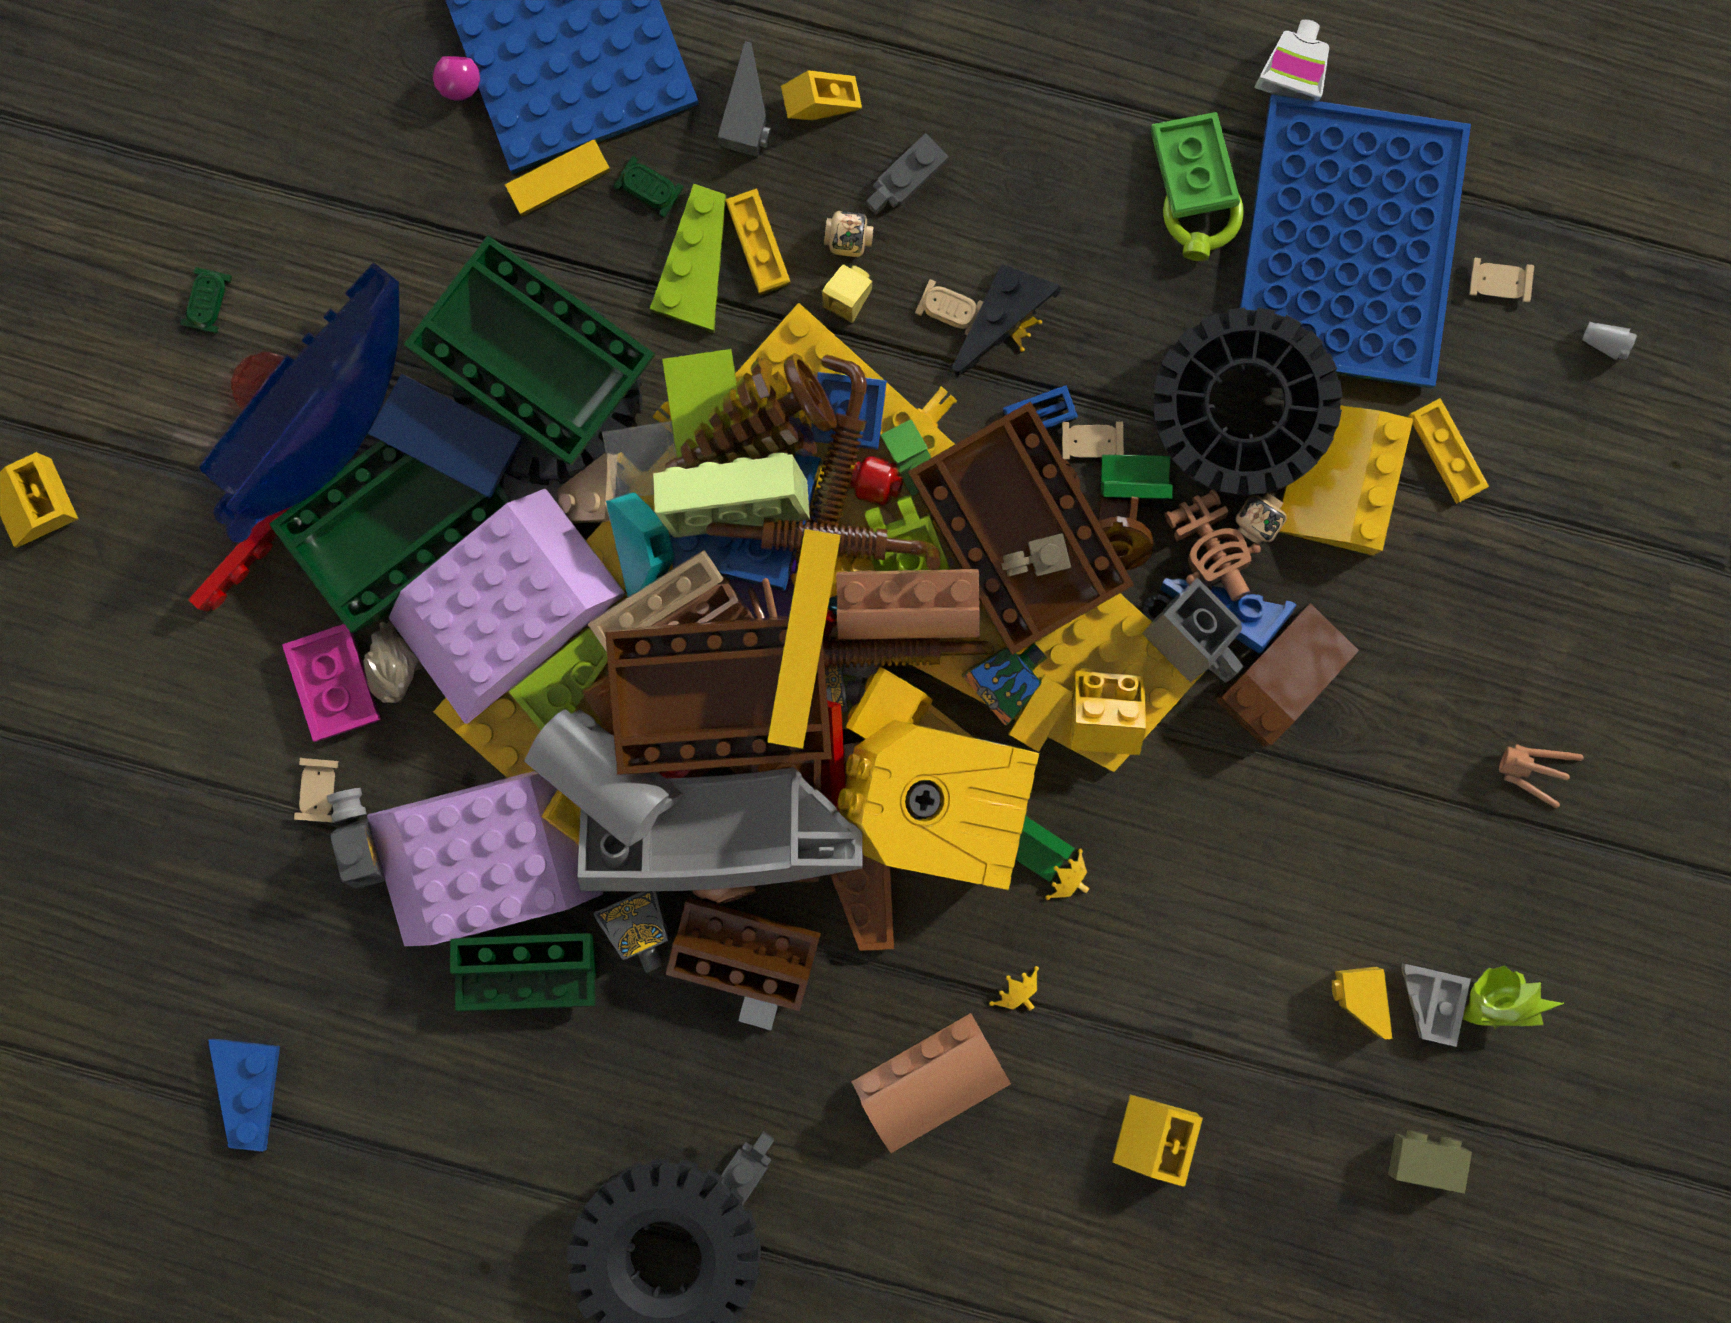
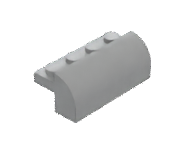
[524,709,683,847]

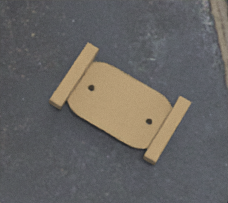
[1469,258,1534,302]
[915,279,983,335]
[1062,422,1124,460]
[294,758,339,822]

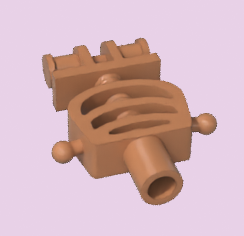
[1165,489,1261,601]

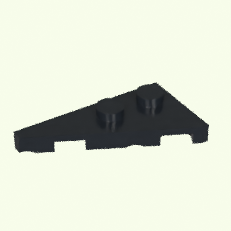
[952,264,1062,375]

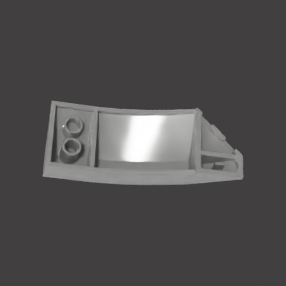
[577,766,862,891]

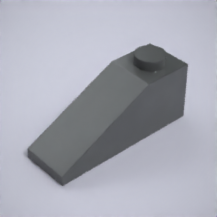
[718,41,771,157]

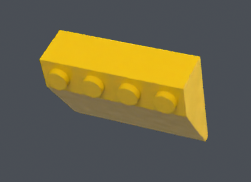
[1279,405,1413,555]

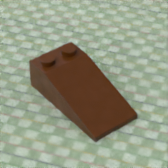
[1215,603,1359,747]

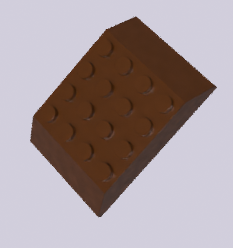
[908,401,1134,655]
[605,616,832,775]

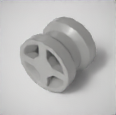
[327,788,367,823]

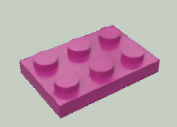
[282,624,381,742]

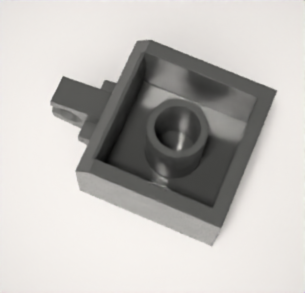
[1142,578,1243,683]

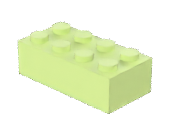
[653,453,810,538]

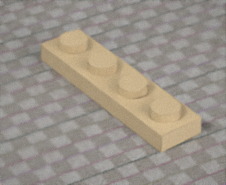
[588,550,724,652]

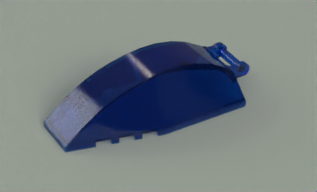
[199,262,400,542]

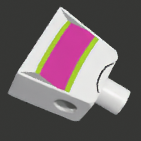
[1255,20,1329,101]

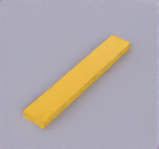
[768,529,841,749]

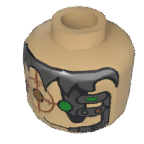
[824,211,874,257]
[1235,493,1287,545]

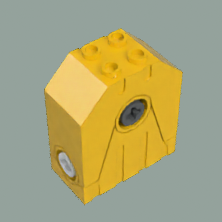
[838,720,1039,890]

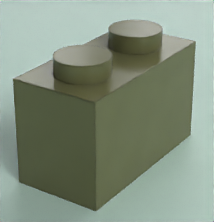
[1388,1130,1472,1194]

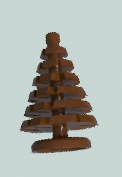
[665,353,837,470]

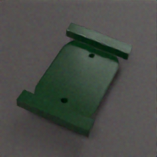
[613,156,684,218]
[180,267,232,334]

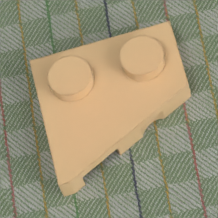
[557,453,618,524]

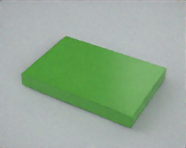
[1151,112,1240,219]

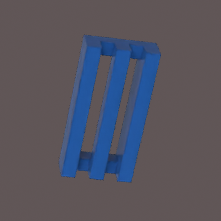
[1003,385,1078,430]

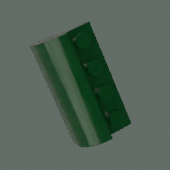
[450,933,597,1012]

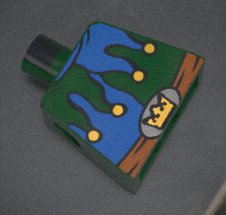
[961,643,1047,726]

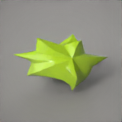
[1462,965,1564,1029]

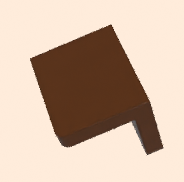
[1098,496,1139,521]

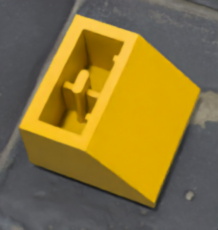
[0,452,78,548]
[846,667,933,740]
[1070,671,1146,755]
[1112,1095,1203,1187]

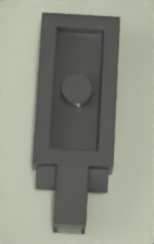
[866,133,949,215]
[721,1131,774,1206]

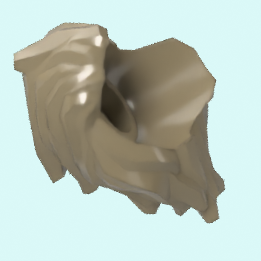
[363,621,424,703]

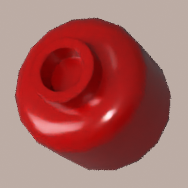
[850,456,904,506]

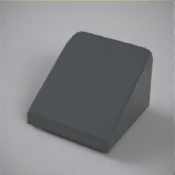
[738,997,778,1030]

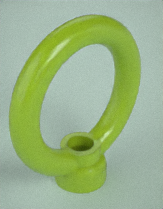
[1163,193,1244,261]

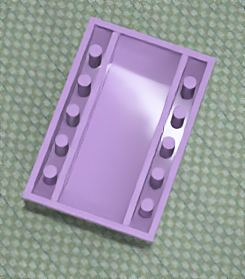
[389,489,626,724]
[367,771,604,946]

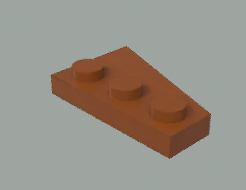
[831,854,894,951]

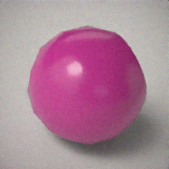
[433,56,480,101]

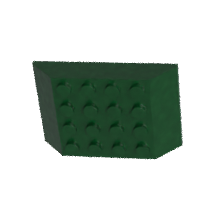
[404,235,655,466]
[269,441,512,633]

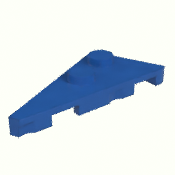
[1160,578,1296,654]

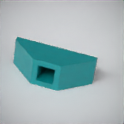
[606,492,674,597]

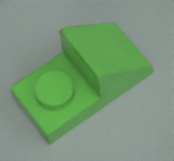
[881,419,931,496]

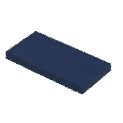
[368,374,523,498]

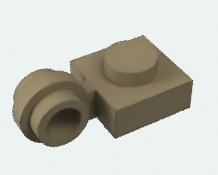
[1001,533,1071,576]

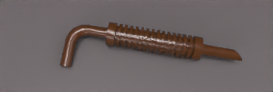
[808,354,867,528]
[706,518,940,570]
[822,637,994,669]

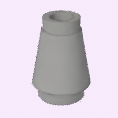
[1582,322,1637,360]

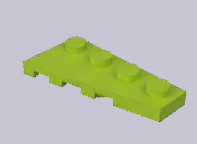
[650,184,726,333]

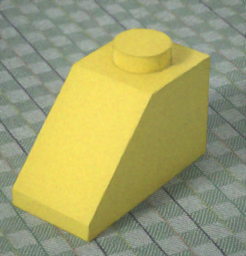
[822,265,872,323]

